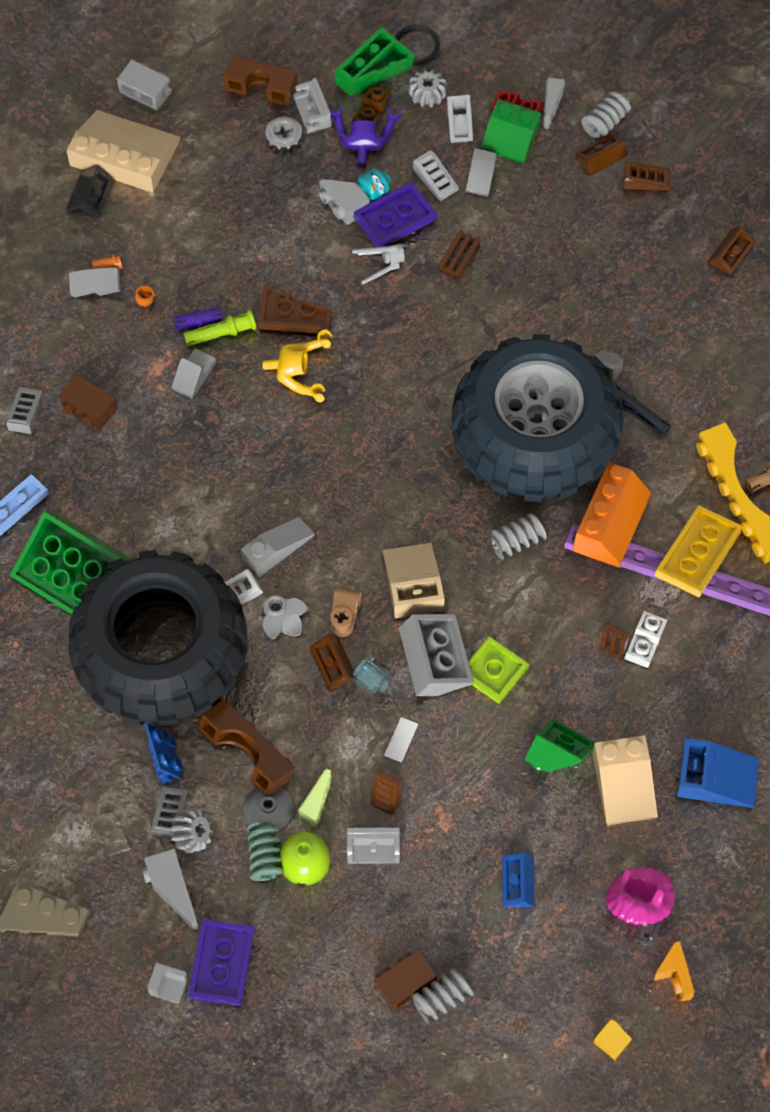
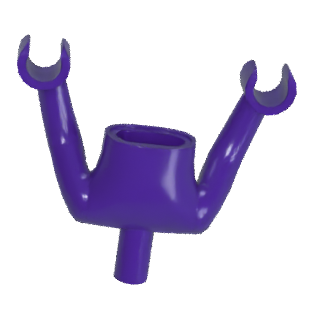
[328,104,401,165]

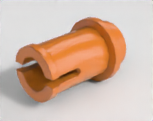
[92,254,123,269]

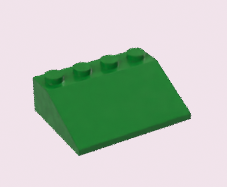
[9,511,131,614]

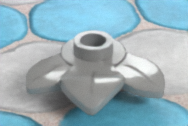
[262,595,308,640]

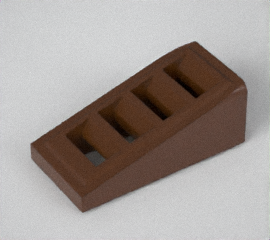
[624,161,670,191]
[371,770,402,814]

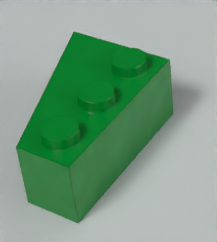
[334,27,415,97]

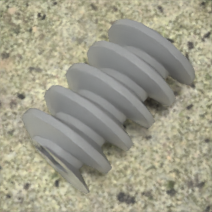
[582,91,631,138]
[491,513,547,560]
[413,969,474,1024]

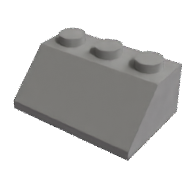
[399,614,474,696]

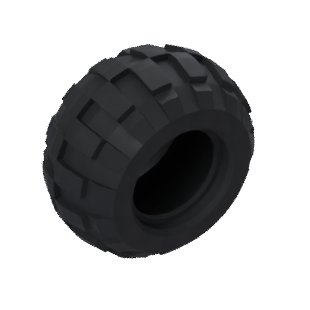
[68,550,248,727]

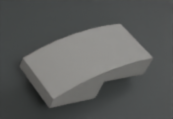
[465,148,497,197]
[69,268,121,298]

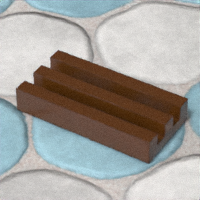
[439,230,481,278]
[599,623,630,661]

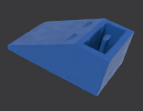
[676,738,759,808]

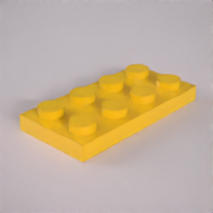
[655,505,743,598]

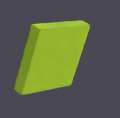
[468,636,529,704]

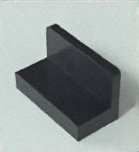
[66,166,114,218]

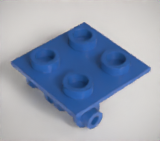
[144,722,184,784]

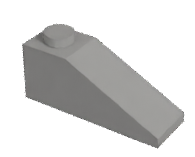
[240,517,315,579]
[142,849,199,930]

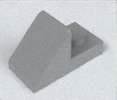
[447,95,473,143]
[171,349,216,399]

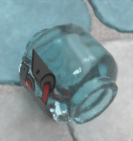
[352,657,391,695]

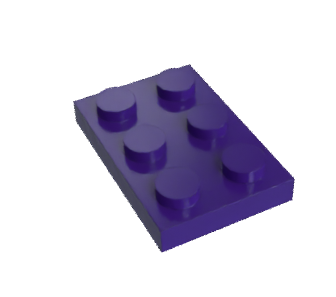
[353,182,437,247]
[188,919,255,1006]

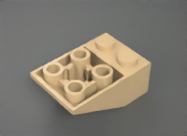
[383,543,444,618]

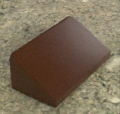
[575,134,627,175]
[708,226,756,275]
[310,634,357,690]

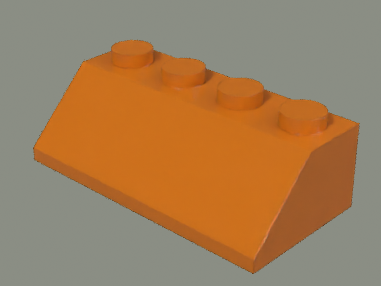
[573,462,651,568]

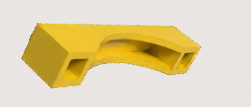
[696,422,770,564]

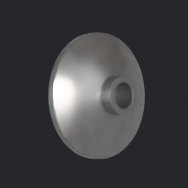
[243,787,295,831]

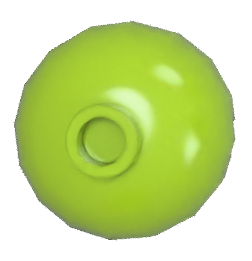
[279,831,331,885]

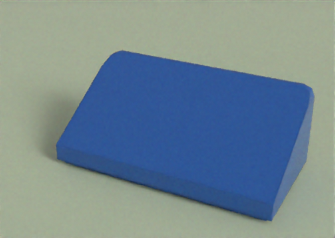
[502,852,535,907]

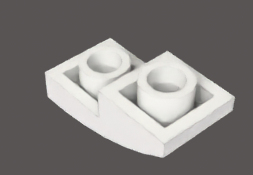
[625,611,667,668]

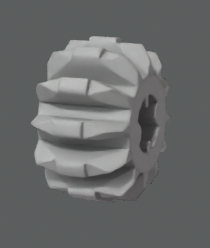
[409,69,447,108]
[170,808,213,853]

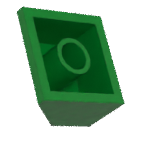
[481,99,541,164]

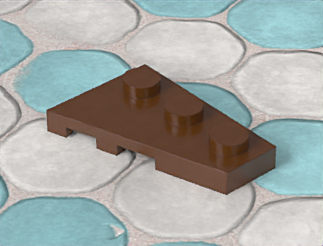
[258,284,332,334]

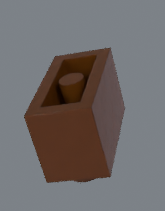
[59,375,118,430]
[374,950,437,1012]

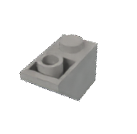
[319,179,369,225]

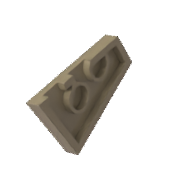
[0,881,90,937]

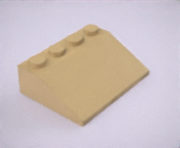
[67,110,180,193]

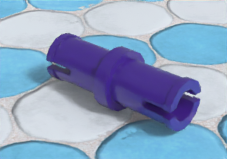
[174,307,223,331]

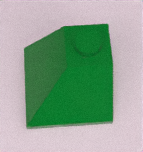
[525,719,596,772]

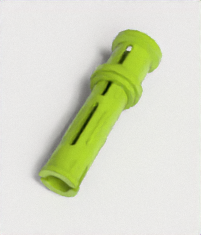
[183,309,256,347]

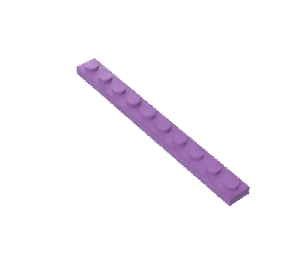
[564,524,770,616]

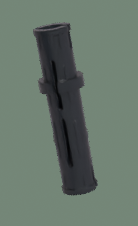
[616,384,672,438]

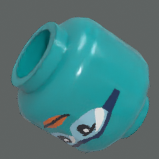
[357,168,391,202]

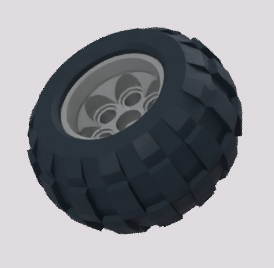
[451,334,624,502]

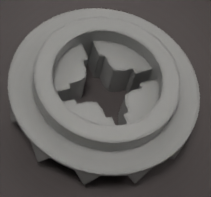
[265,117,302,150]

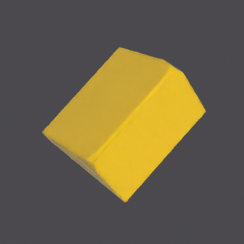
[594,1019,632,1060]

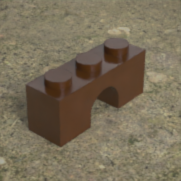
[224,55,298,106]

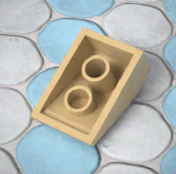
[592,736,658,826]

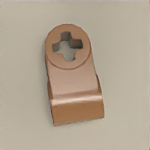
[330,587,361,638]

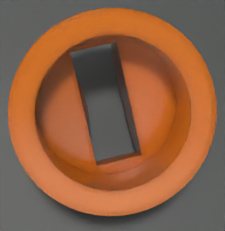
[135,286,154,307]

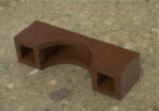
[198,699,295,797]

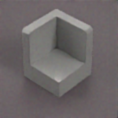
[147,963,188,1004]

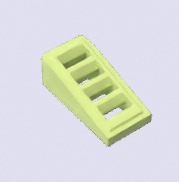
[299,769,331,828]

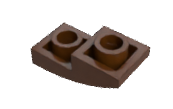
[352,85,392,126]

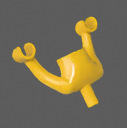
[263,329,332,402]

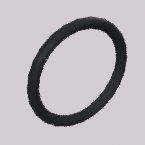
[394,25,440,64]

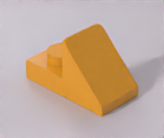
[654,941,694,1002]

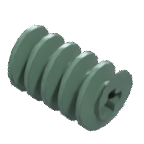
[247,823,283,881]

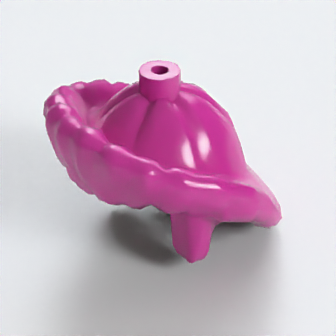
[606,867,675,925]

